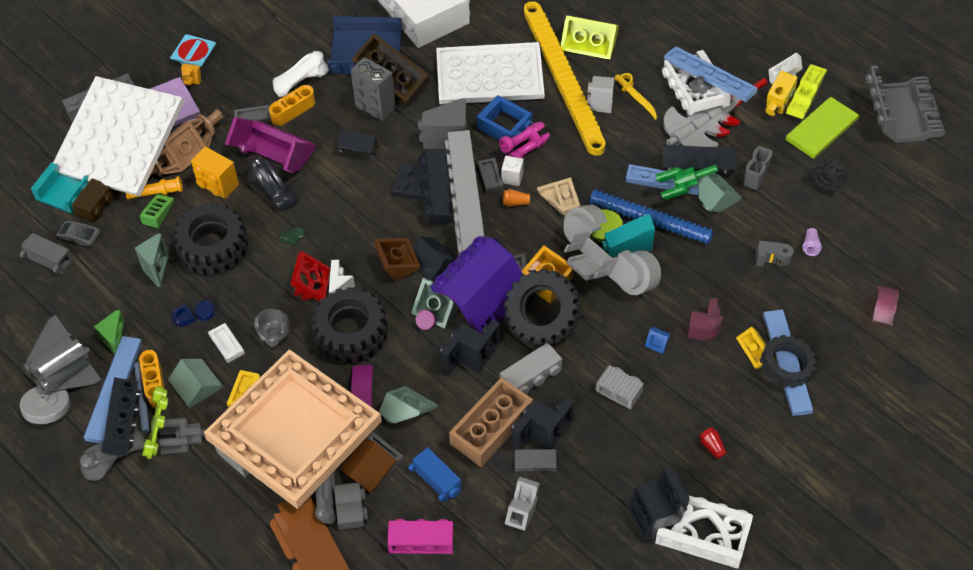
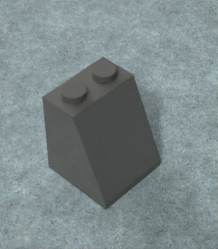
[418,98,467,149]

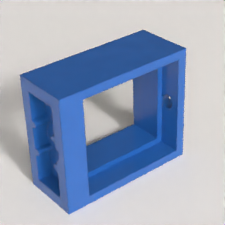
[477,95,533,140]

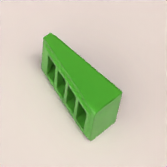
[140,194,174,228]

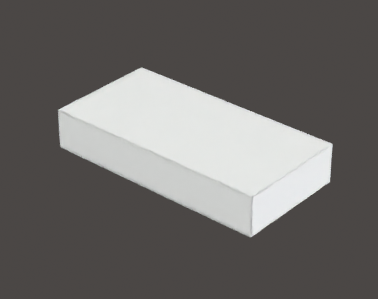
[208,323,245,363]

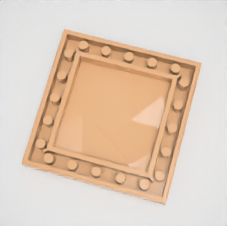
[204,349,382,509]

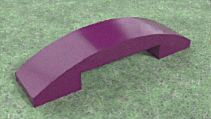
[351,365,373,437]

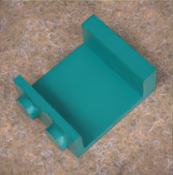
[31,162,89,214]

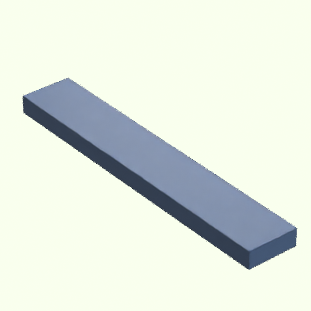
[664,46,757,102]
[763,309,813,416]
[84,336,142,443]

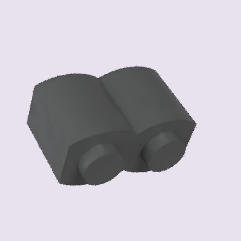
[744,146,772,190]
[334,482,368,530]

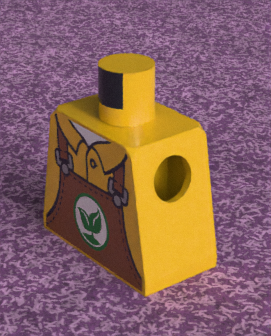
[765,70,797,116]

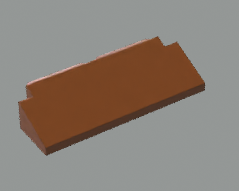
[270,497,349,570]

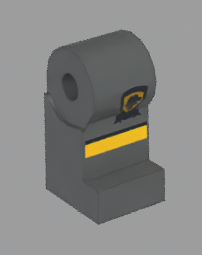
[756,241,794,266]

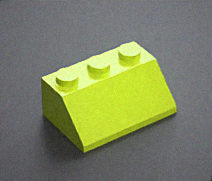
[561,16,619,59]

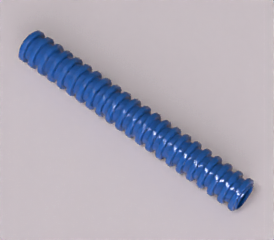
[590,189,713,245]

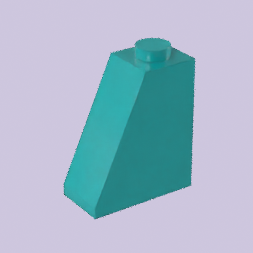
[602,214,655,258]

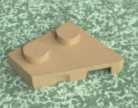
[537,177,580,215]

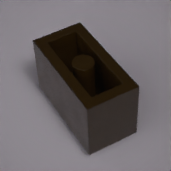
[72,178,114,223]

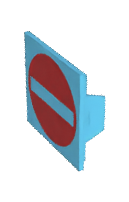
[170,34,216,67]

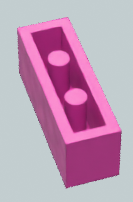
[388,519,454,554]

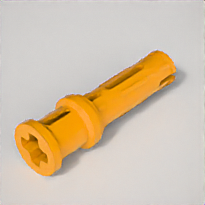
[126,176,183,199]

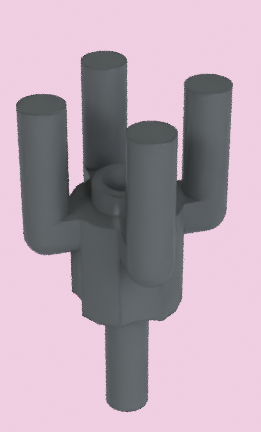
[159,418,207,455]

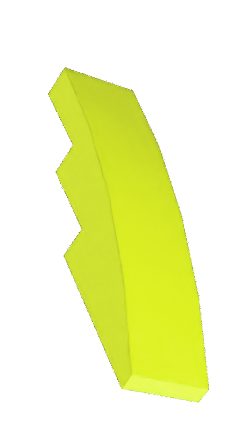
[786,64,827,119]

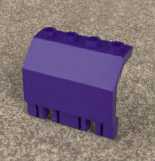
[430,236,523,333]

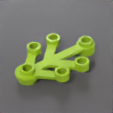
[142,386,168,459]

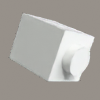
[501,156,523,186]

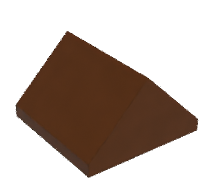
[373,238,420,282]
[340,437,397,493]

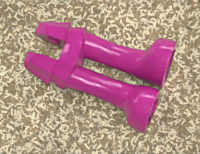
[499,122,550,158]

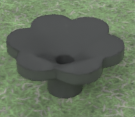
[689,76,711,94]

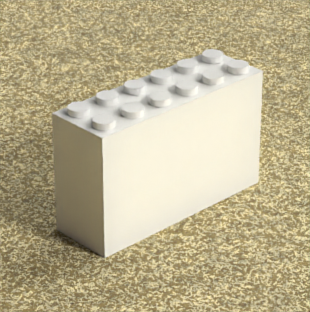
[378,0,470,48]

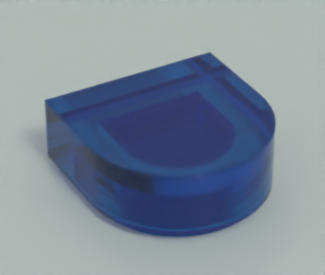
[172,304,196,327]

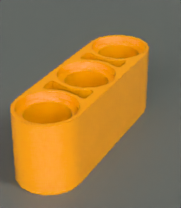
[269,85,315,126]
[139,350,165,408]

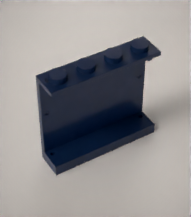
[327,16,402,74]

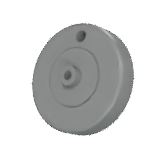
[20,386,70,424]

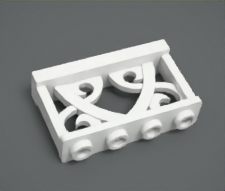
[662,50,730,115]
[655,496,753,569]

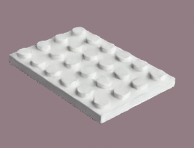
[437,42,545,104]

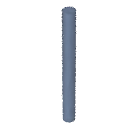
[134,362,150,434]

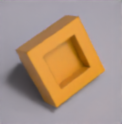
[181,63,201,85]

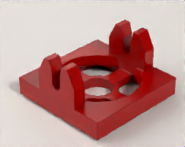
[291,251,331,301]

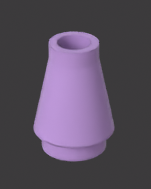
[803,228,822,256]

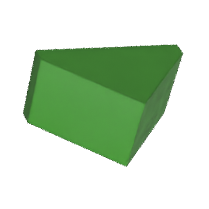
[94,310,124,354]

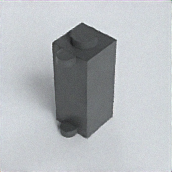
[20,233,73,274]

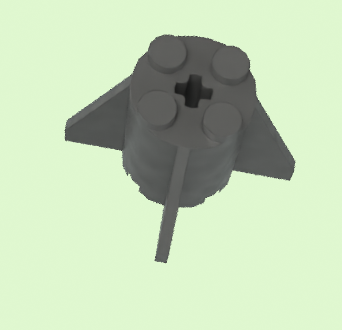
[23,315,101,392]

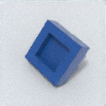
[645,327,670,354]

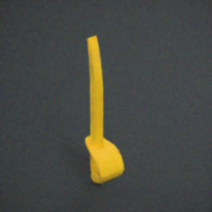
[614,73,657,120]

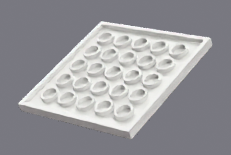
[53,76,185,196]

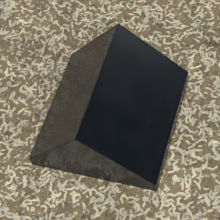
[413,237,457,282]

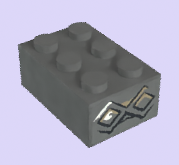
[351,57,396,121]

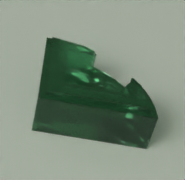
[279,228,304,246]

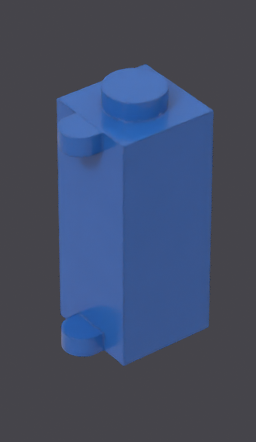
[408,448,462,502]

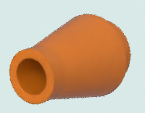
[503,189,530,207]

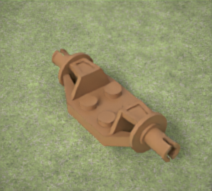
[149,110,224,177]

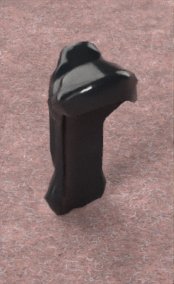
[247,156,297,210]

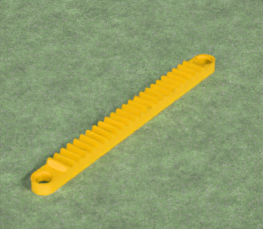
[524,2,606,156]

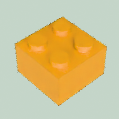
[191,146,239,199]
[522,246,574,304]

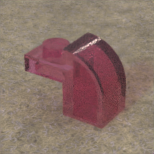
[872,286,899,325]
[688,298,723,340]

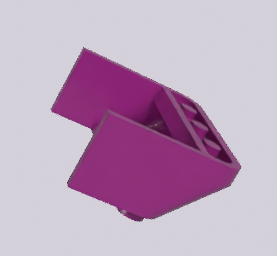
[225,117,316,173]

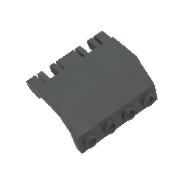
[866,66,945,143]

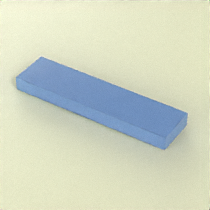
[626,164,699,195]

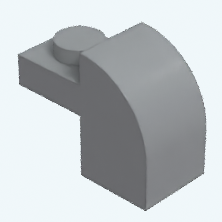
[505,477,540,531]

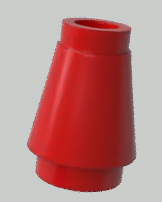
[699,427,727,459]

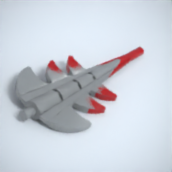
[663,78,767,147]

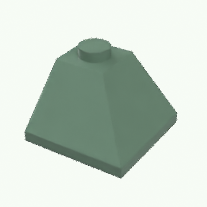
[699,173,742,212]
[379,386,438,423]

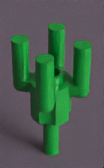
[655,164,718,200]

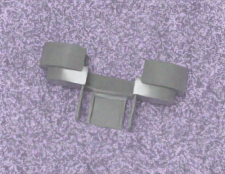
[564,205,661,295]

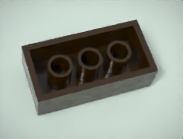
[352,33,430,107]

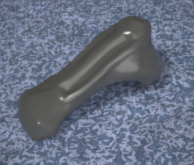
[80,428,145,481]
[315,472,337,525]

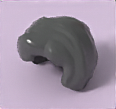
[254,308,290,347]

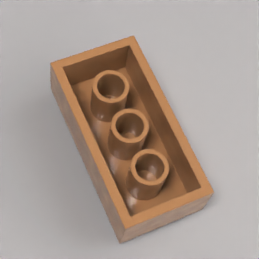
[449,377,533,467]

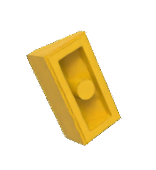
[736,327,776,369]

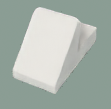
[769,53,802,84]
[329,260,355,294]

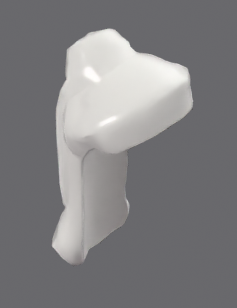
[272,51,329,97]

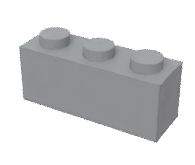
[500,343,562,394]

